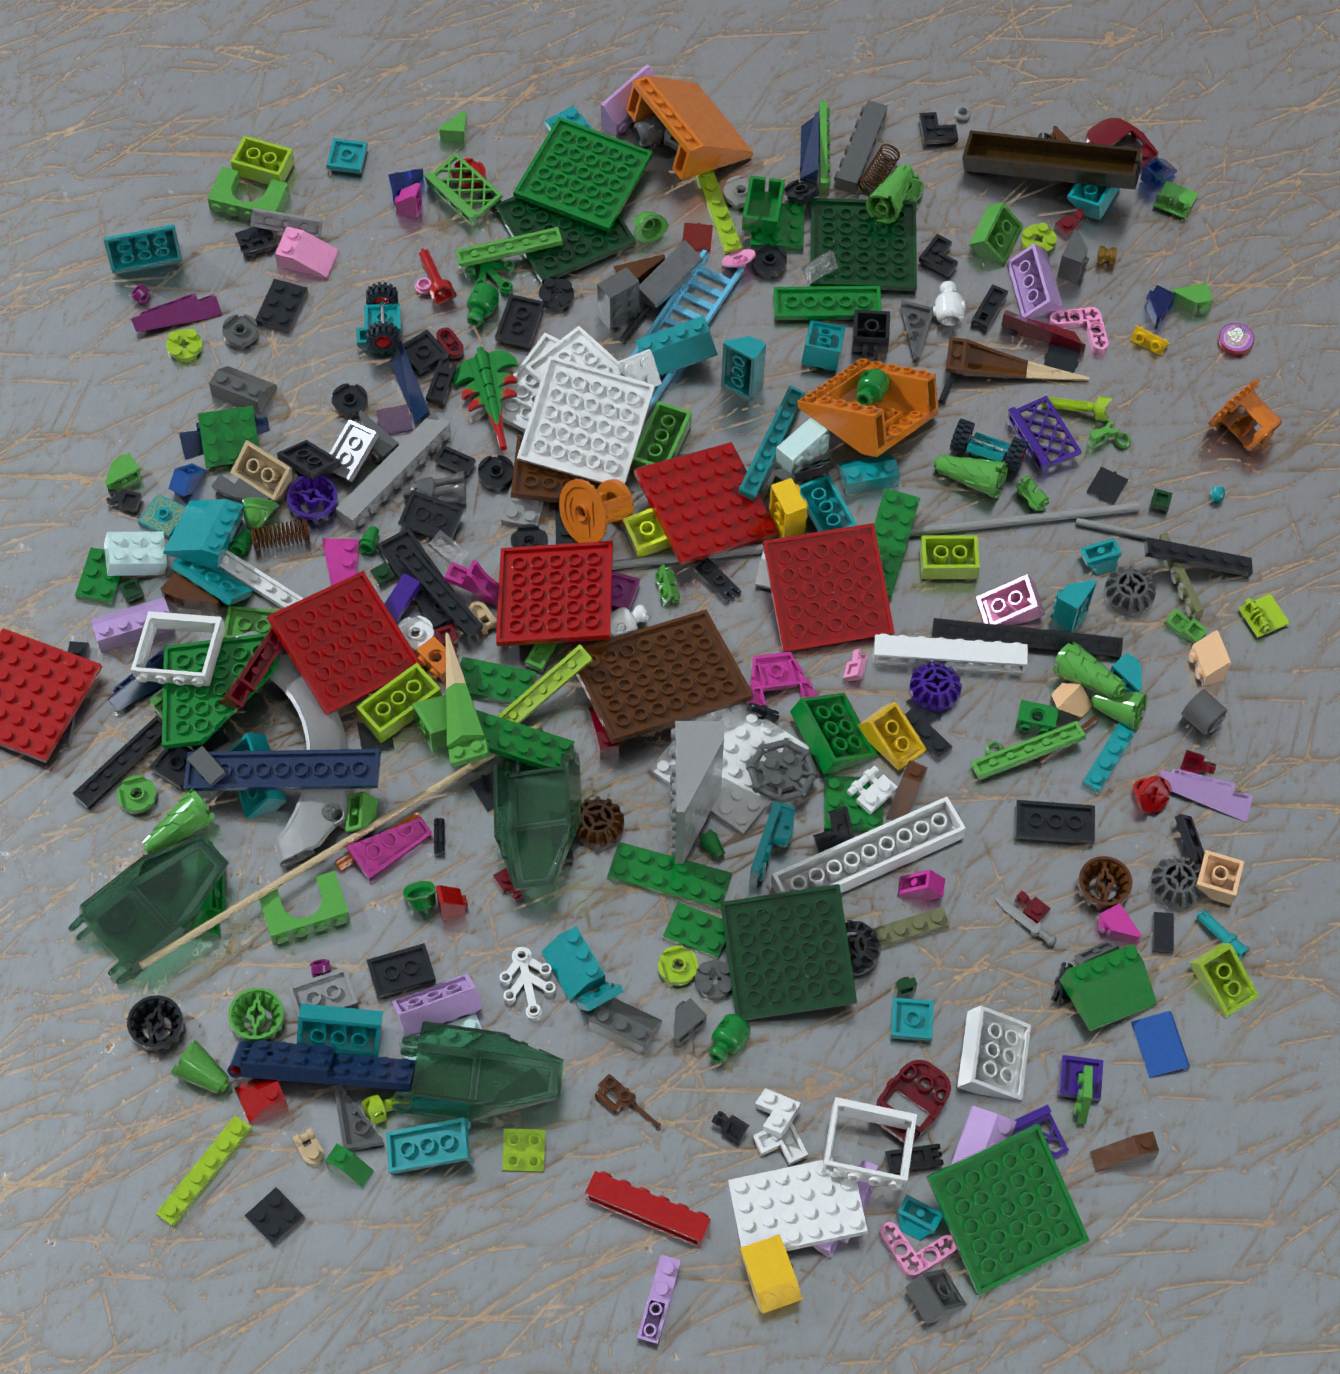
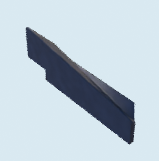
[800,111,819,181]
[391,341,430,425]
[179,413,270,460]
[108,651,164,711]

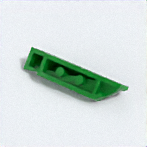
[191,841,225,938]

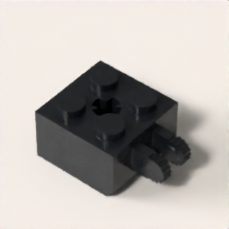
[852,309,890,360]

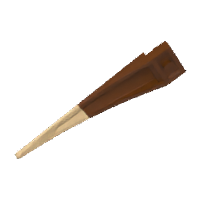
[945,337,1090,381]

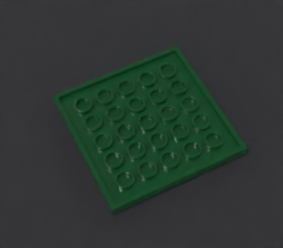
[494,196,636,284]
[810,198,917,291]
[720,884,858,1020]

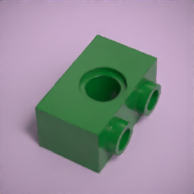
[1015,700,1059,735]

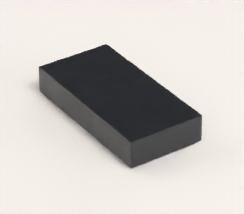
[1153,912,1174,953]

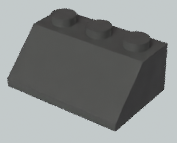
[209,366,277,414]
[589,998,662,1056]

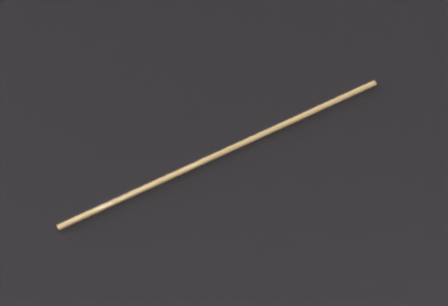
[138,722,543,970]

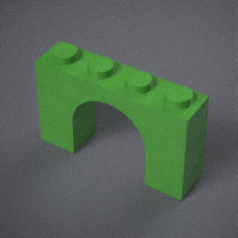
[208,167,290,221]
[259,871,350,944]

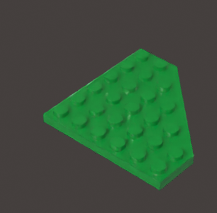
[162,633,279,749]

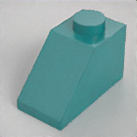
[1110,653,1142,692]

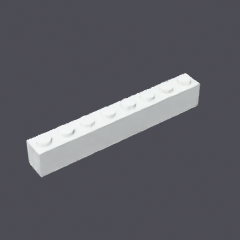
[873,634,1028,674]

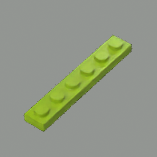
[696,170,742,255]
[497,645,593,724]
[155,1115,252,1227]

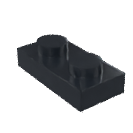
[434,445,476,476]

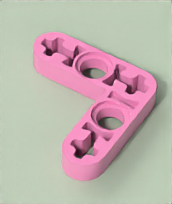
[1049,307,1109,354]
[879,1222,957,1278]

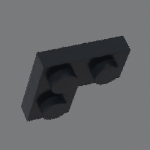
[919,112,958,145]
[918,234,958,278]
[794,458,834,482]
[813,806,854,854]

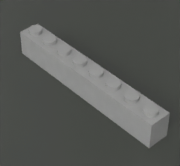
[336,412,451,530]

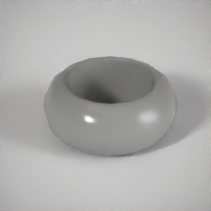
[955,106,971,121]

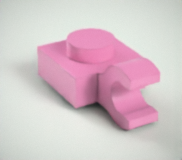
[843,648,868,682]

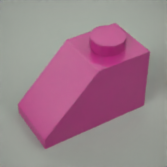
[394,183,422,219]
[898,869,945,900]
[1097,903,1142,945]

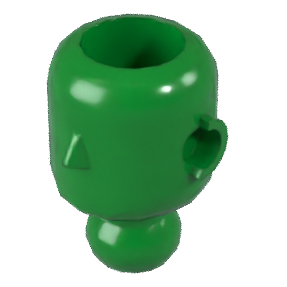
[467,282,499,326]
[856,368,890,406]
[709,1014,751,1063]

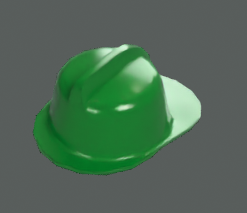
[403,881,436,914]

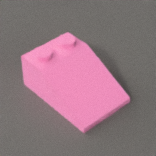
[275,227,339,279]
[976,574,1045,626]

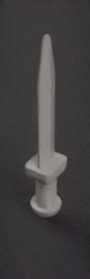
[995,897,1057,946]

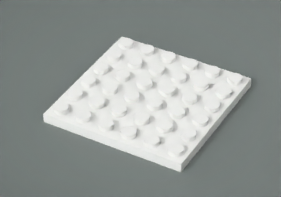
[517,356,655,484]
[649,703,809,836]

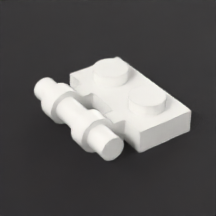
[847,766,898,815]

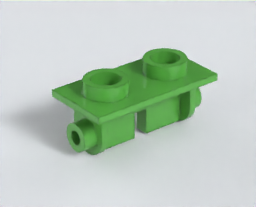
[1014,476,1050,511]
[655,564,680,606]

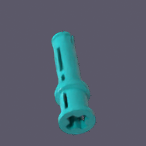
[1196,909,1250,960]

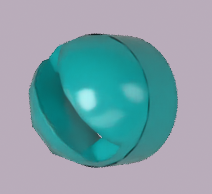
[1210,486,1225,502]

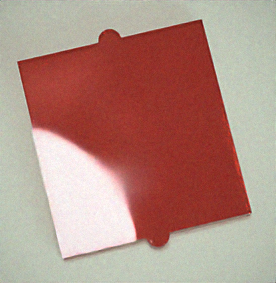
[682,222,713,252]

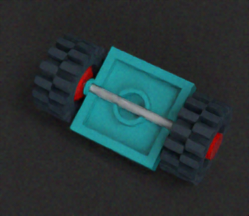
[364,282,401,354]
[949,418,1028,473]

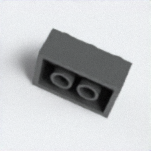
[597,267,639,330]

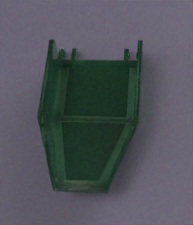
[493,752,581,891]
[68,834,229,985]
[392,1021,564,1122]

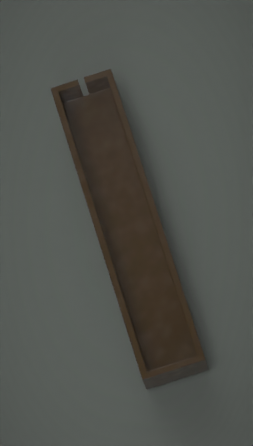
[962,130,1143,190]

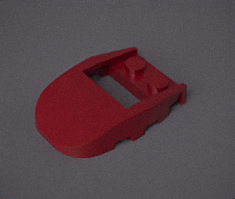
[1085,118,1159,171]
[876,1060,951,1143]

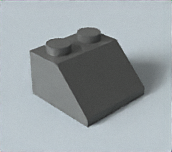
[1057,230,1089,284]
[905,1268,967,1324]

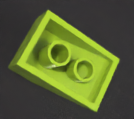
[1189,943,1259,1017]

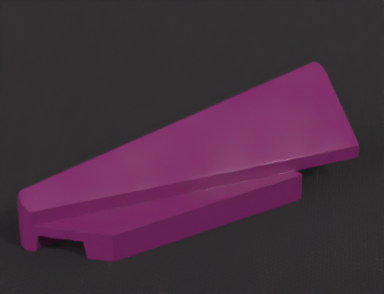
[131,293,222,332]

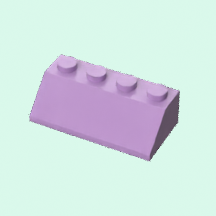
[601,64,656,137]
[1007,244,1063,319]
[91,597,173,652]
[392,973,483,1036]
[951,1106,1017,1164]

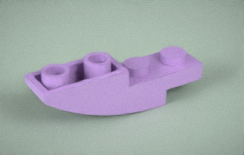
[637,1254,681,1344]

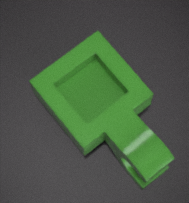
[1087,421,1119,449]

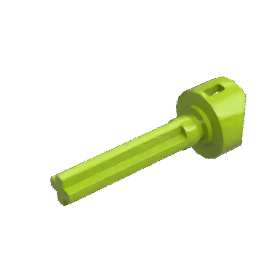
[1042,396,1112,422]
[362,1081,441,1124]

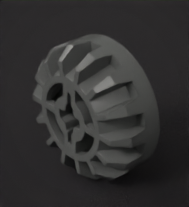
[1104,565,1156,616]
[1150,855,1203,910]

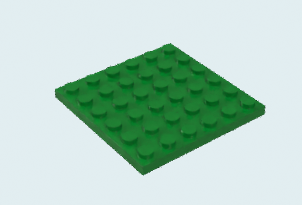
[513,117,653,232]
[926,1124,1090,1295]

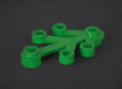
[465,246,515,297]

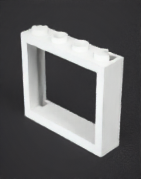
[131,611,226,687]
[821,1097,917,1190]

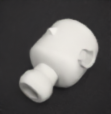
[933,281,966,326]
[611,605,649,638]

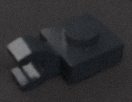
[711,1111,750,1145]

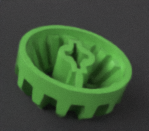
[228,987,285,1043]

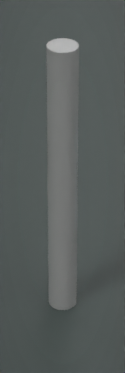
[1075,518,1150,540]

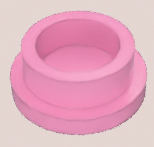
[415,278,432,295]

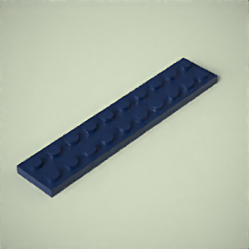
[183,749,381,791]

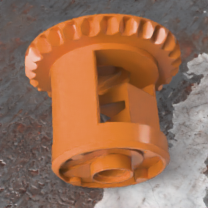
[1208,378,1282,451]
[559,479,634,543]

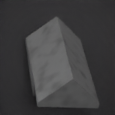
[639,240,703,308]

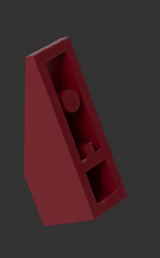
[588,707,619,760]

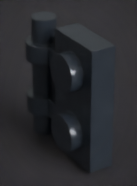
[235,227,278,257]

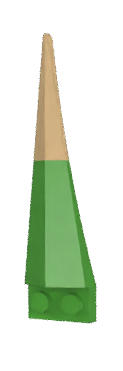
[446,632,490,768]

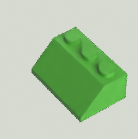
[969,202,1023,265]

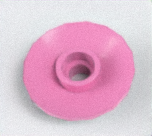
[721,249,756,269]

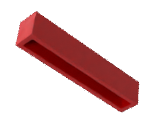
[585,1171,711,1248]

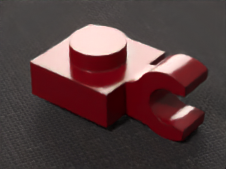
[1054,208,1085,238]
[434,624,459,657]
[1180,750,1216,774]
[493,866,522,901]
[1015,890,1051,924]

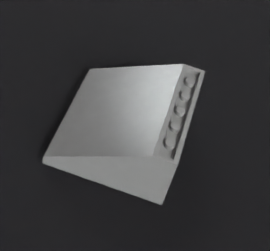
[670,721,724,864]

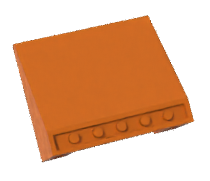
[626,76,753,181]
[797,358,939,457]

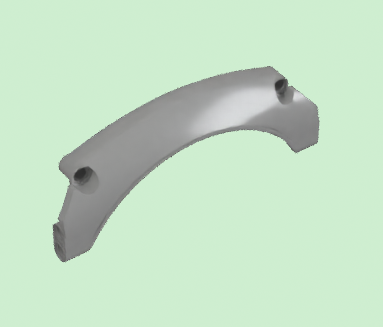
[236,631,353,867]

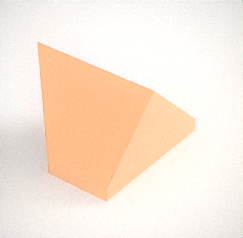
[1051,683,1093,719]

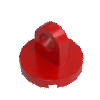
[1133,775,1172,813]

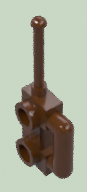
[595,1074,661,1128]

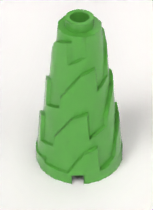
[866,164,914,224]
[933,454,1008,498]
[1053,642,1126,698]
[142,788,217,856]

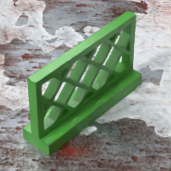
[424,153,503,227]

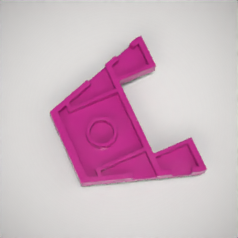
[748,652,820,705]

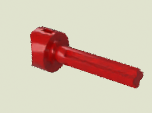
[418,248,456,306]

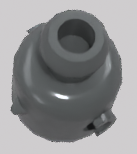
[633,115,665,148]

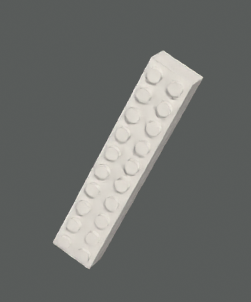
[771,797,966,893]

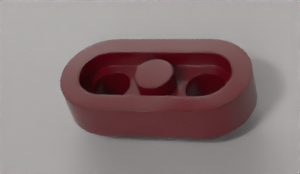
[436,327,464,359]

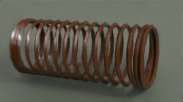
[858,144,900,195]
[251,518,310,551]

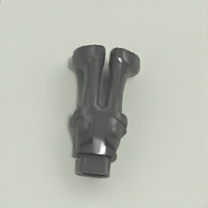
[403,471,466,504]

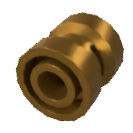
[1097,246,1117,265]

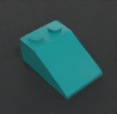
[801,320,845,371]

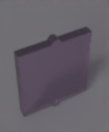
[376,404,413,435]

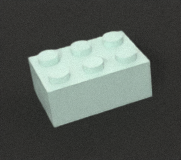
[775,417,830,475]
[104,531,167,576]

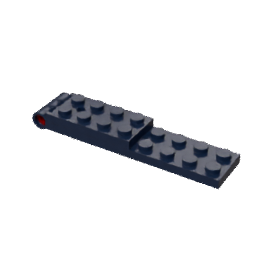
[227,1040,417,1091]

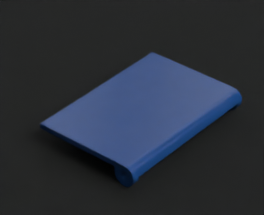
[1131,1011,1190,1078]

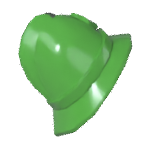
[634,211,669,244]
[242,498,279,530]

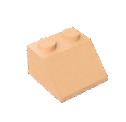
[1189,630,1231,686]
[1196,850,1244,905]

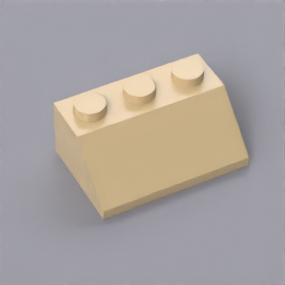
[230,440,292,501]

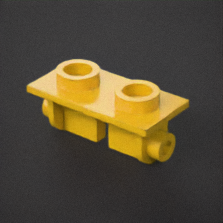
[1130,325,1169,356]

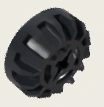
[845,920,881,976]
[127,995,184,1052]

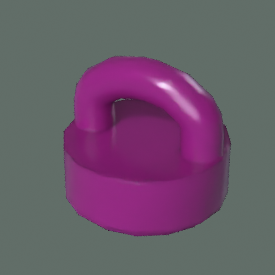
[131,284,150,304]
[310,959,331,978]

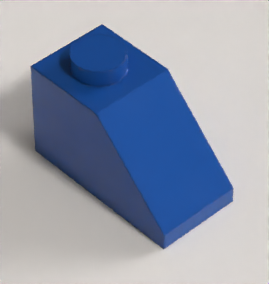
[168,463,208,497]

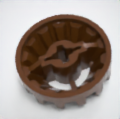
[573,796,624,850]
[1077,856,1133,910]

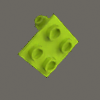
[1238,593,1290,638]
[502,1128,546,1172]

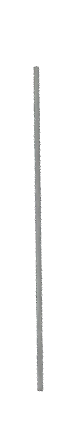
[613,502,1140,570]

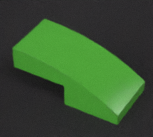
[1163,608,1208,644]

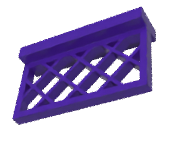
[1008,396,1082,475]
[1012,1104,1069,1158]

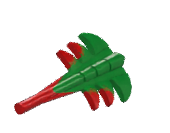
[453,347,519,451]

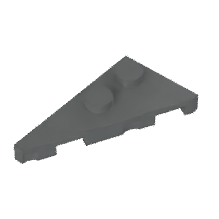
[900,300,934,361]
[334,1085,384,1151]

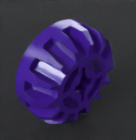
[287,475,338,523]
[909,661,962,712]

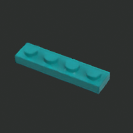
[1082,723,1135,794]

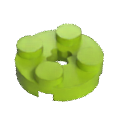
[1021,222,1057,255]
[166,329,203,363]
[658,945,698,986]

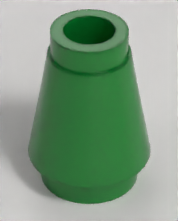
[358,526,379,554]
[229,529,252,556]
[699,829,726,860]

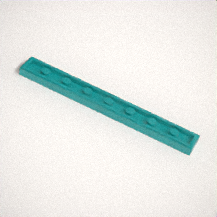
[737,385,806,501]

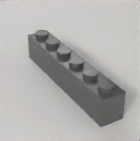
[834,100,888,194]

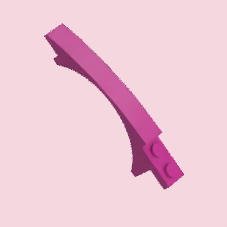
[444,560,499,607]

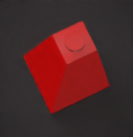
[234,1078,288,1124]

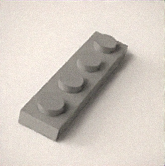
[250,207,323,239]

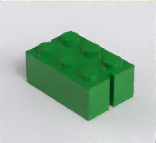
[742,175,785,235]

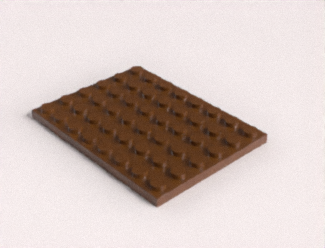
[567,609,754,744]

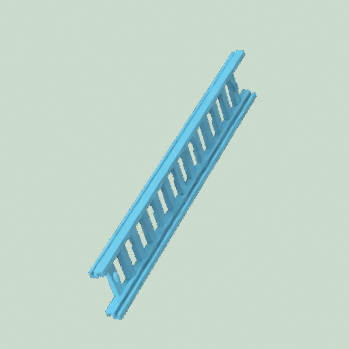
[631,249,744,416]

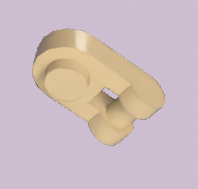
[468,602,497,636]
[292,1127,324,1167]

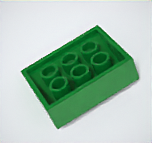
[790,693,878,775]
[1059,944,1157,1031]

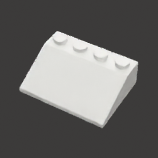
[957,1005,1031,1102]

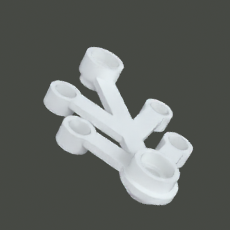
[500,947,556,1022]

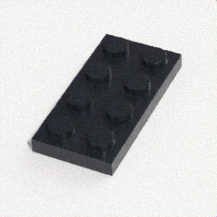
[1015,800,1095,844]

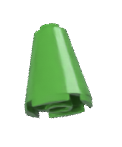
[1091,691,1148,730]
[171,1040,230,1094]

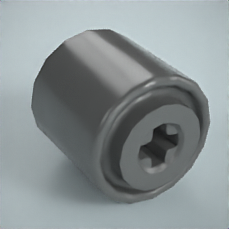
[1181,689,1228,735]

